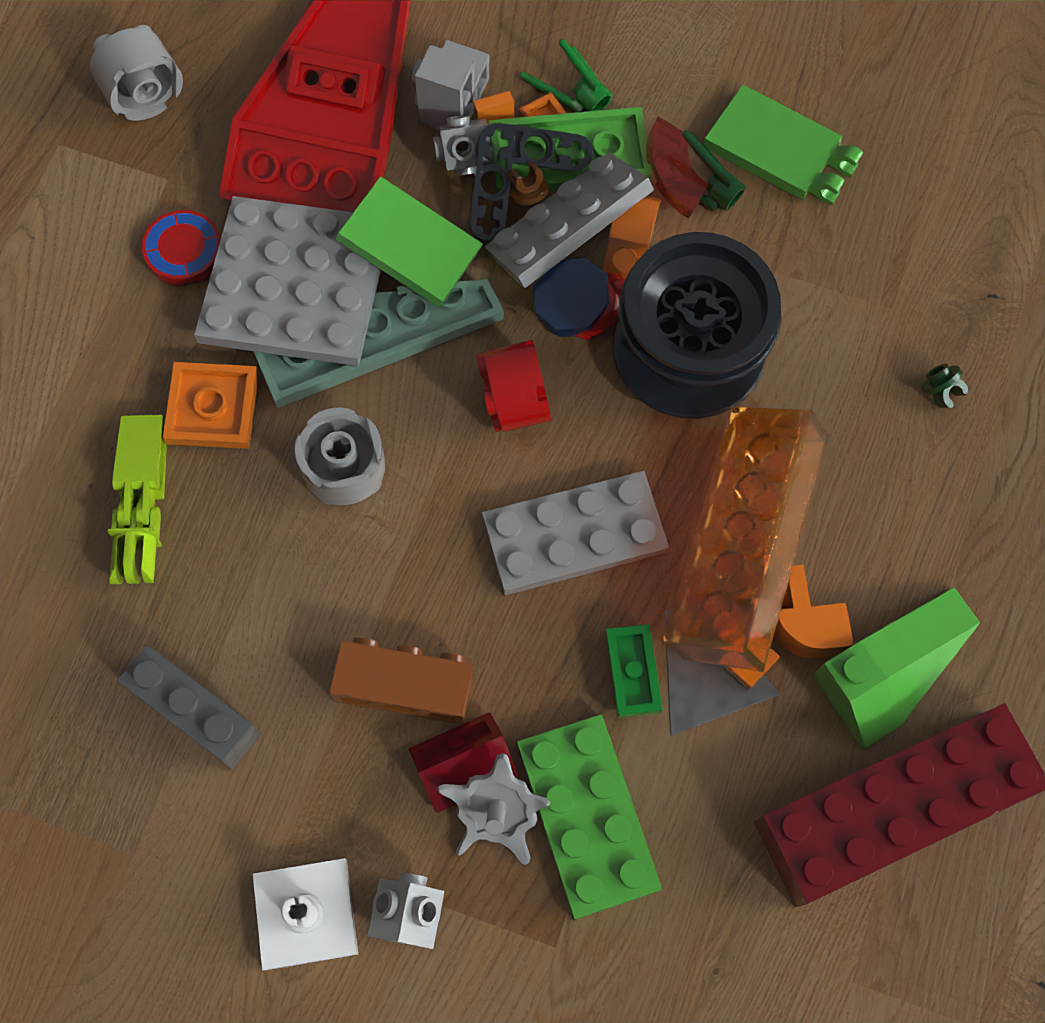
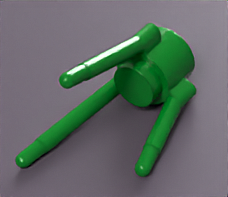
[520,39,613,113]

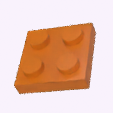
[163,362,259,449]

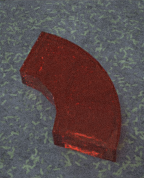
[646,116,709,219]

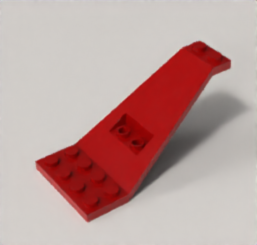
[218,0,411,213]

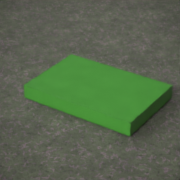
[336,177,483,308]

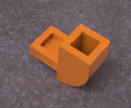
[602,196,661,279]
[768,564,854,659]

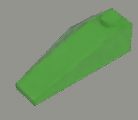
[813,587,980,749]

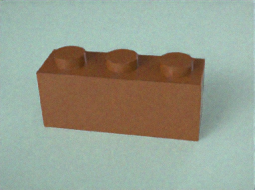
[330,637,474,725]

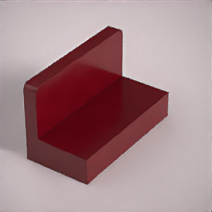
[408,712,517,813]

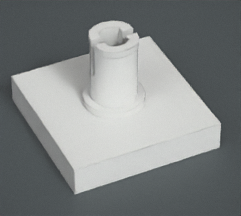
[253,858,358,971]

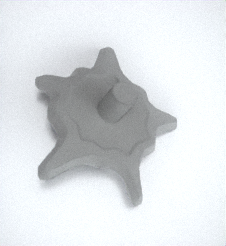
[438,753,550,865]

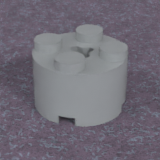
[90,25,183,121]
[295,407,385,505]

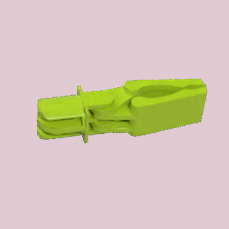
[108,415,167,585]

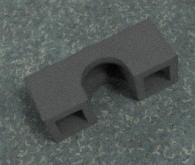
[117,645,261,770]

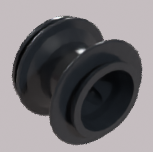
[612,232,782,419]

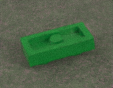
[605,624,663,719]

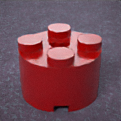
[476,339,552,433]

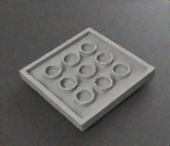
[194,196,381,366]

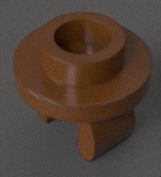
[509,161,549,206]

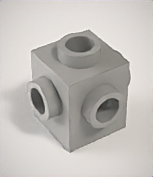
[433,115,493,175]
[367,872,445,949]

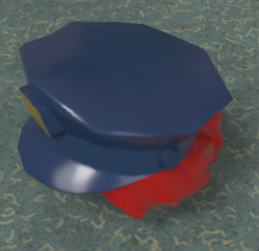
[533,257,625,340]

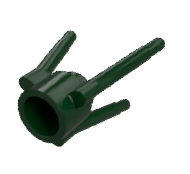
[663,130,746,212]

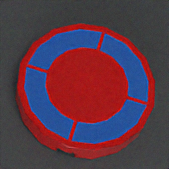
[142,210,221,286]

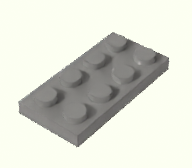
[485,152,654,288]
[482,471,669,596]

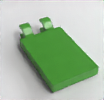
[704,85,863,205]

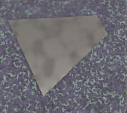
[665,600,781,736]

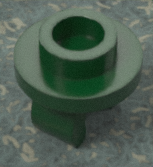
[922,364,969,408]

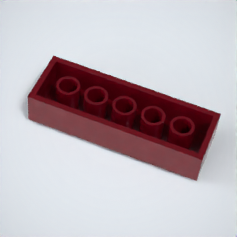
[754,703,1045,907]

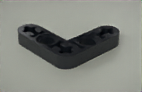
[468,123,593,241]

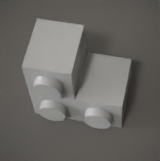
[412,40,489,130]

